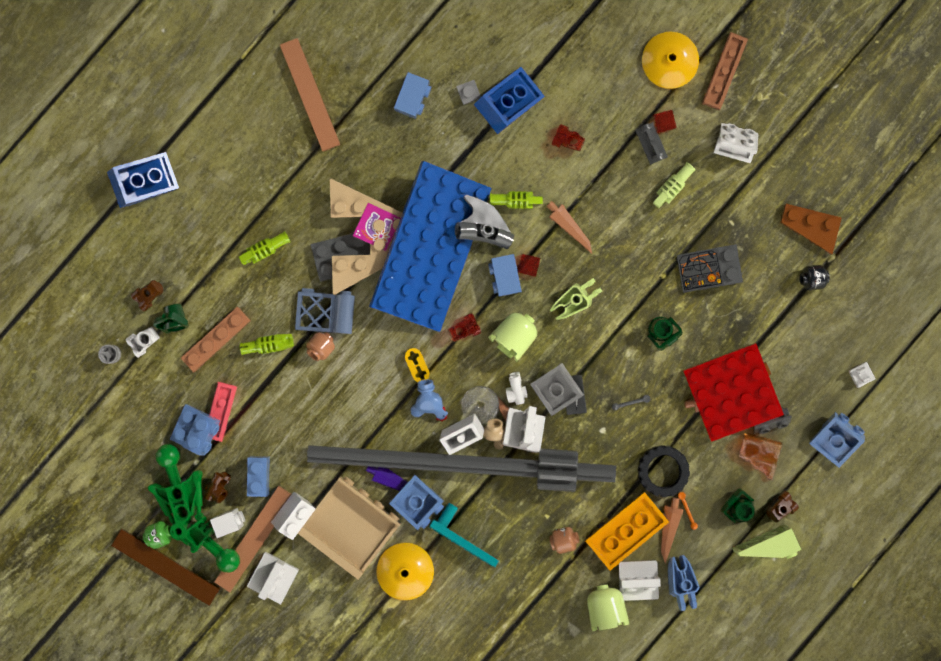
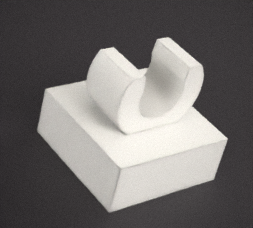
[848,362,875,388]

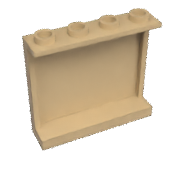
[298,476,401,580]

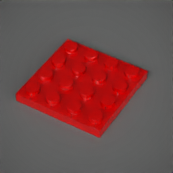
[683,343,784,442]

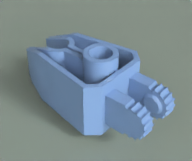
[668,555,700,611]

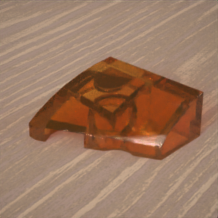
[739,433,782,481]

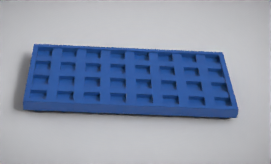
[369,161,492,332]

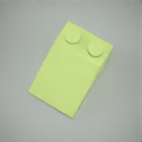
[732,524,801,559]

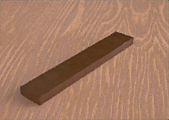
[111,529,220,606]

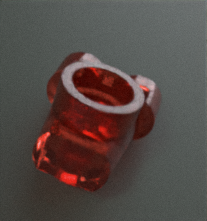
[552,124,585,152]
[448,313,481,342]

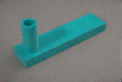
[429,503,499,568]

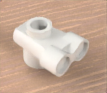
[126,327,160,358]
[506,372,528,405]

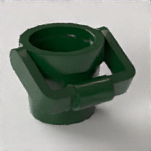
[153,304,189,333]
[647,317,683,351]
[721,488,755,524]

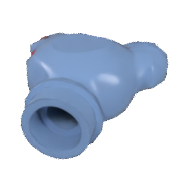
[411,379,448,422]

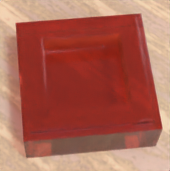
[653,110,677,133]

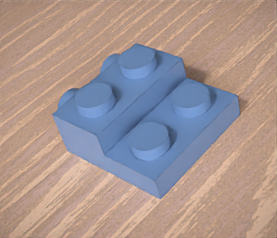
[170,404,220,455]
[809,412,865,468]
[389,475,444,530]

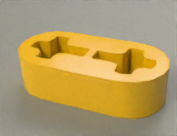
[405,348,430,382]

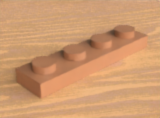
[181,307,251,372]

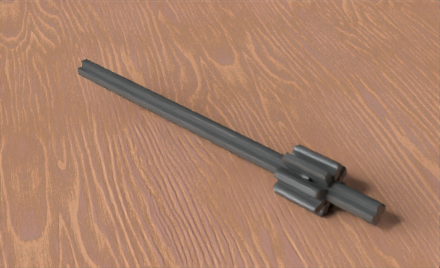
[307,445,616,492]

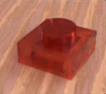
[518,254,541,277]

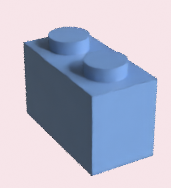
[394,72,432,119]
[488,254,522,297]
[247,456,270,497]

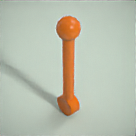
[678,492,698,530]

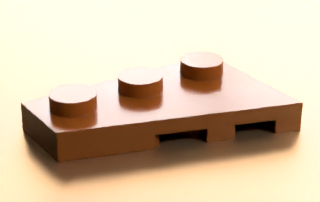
[780,204,842,255]

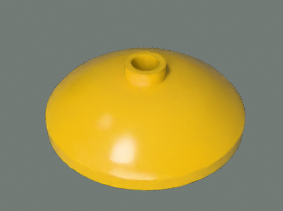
[642,31,699,89]
[376,542,434,600]

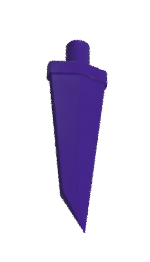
[366,466,408,491]

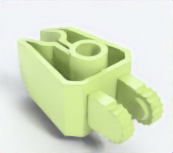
[550,278,602,320]

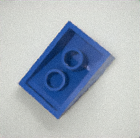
[474,67,545,134]
[107,152,179,208]

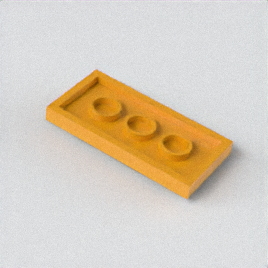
[585,492,669,571]

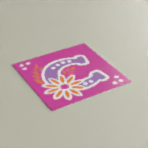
[353,203,401,251]

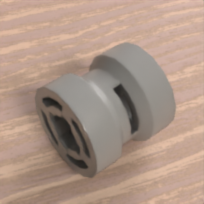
[98,345,121,364]

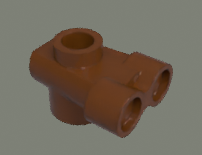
[131,280,163,311]
[204,472,231,503]
[766,491,799,523]

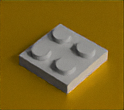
[530,363,584,416]

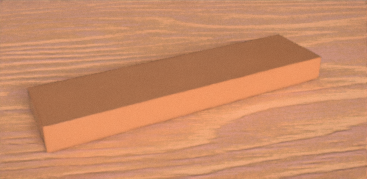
[702,32,748,111]

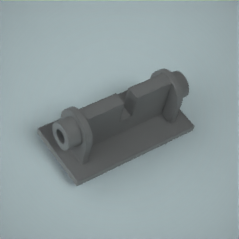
[635,122,668,165]
[753,407,792,434]

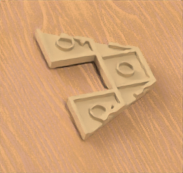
[330,179,402,295]

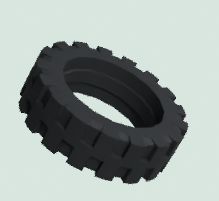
[637,445,690,497]

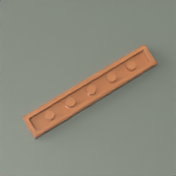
[280,38,340,152]
[214,486,292,592]

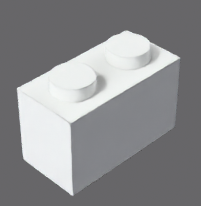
[439,414,484,455]
[271,492,315,540]
[210,508,245,538]

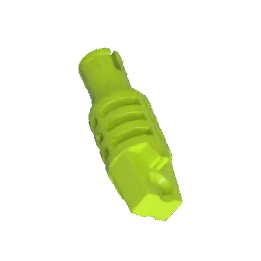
[490,191,543,209]
[239,231,291,265]
[240,334,294,355]

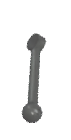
[611,395,650,411]

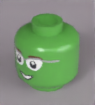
[143,521,172,549]

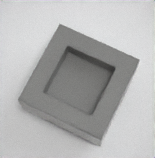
[456,80,481,105]

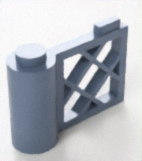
[295,288,355,334]

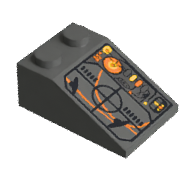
[676,244,743,293]

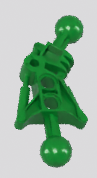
[148,444,240,573]

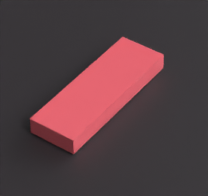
[209,382,238,442]

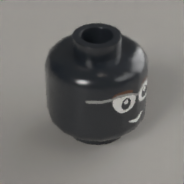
[799,265,830,291]

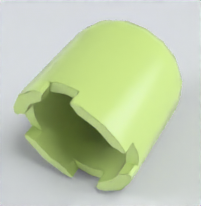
[488,313,537,362]
[587,584,629,631]

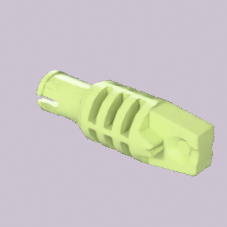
[653,162,695,208]

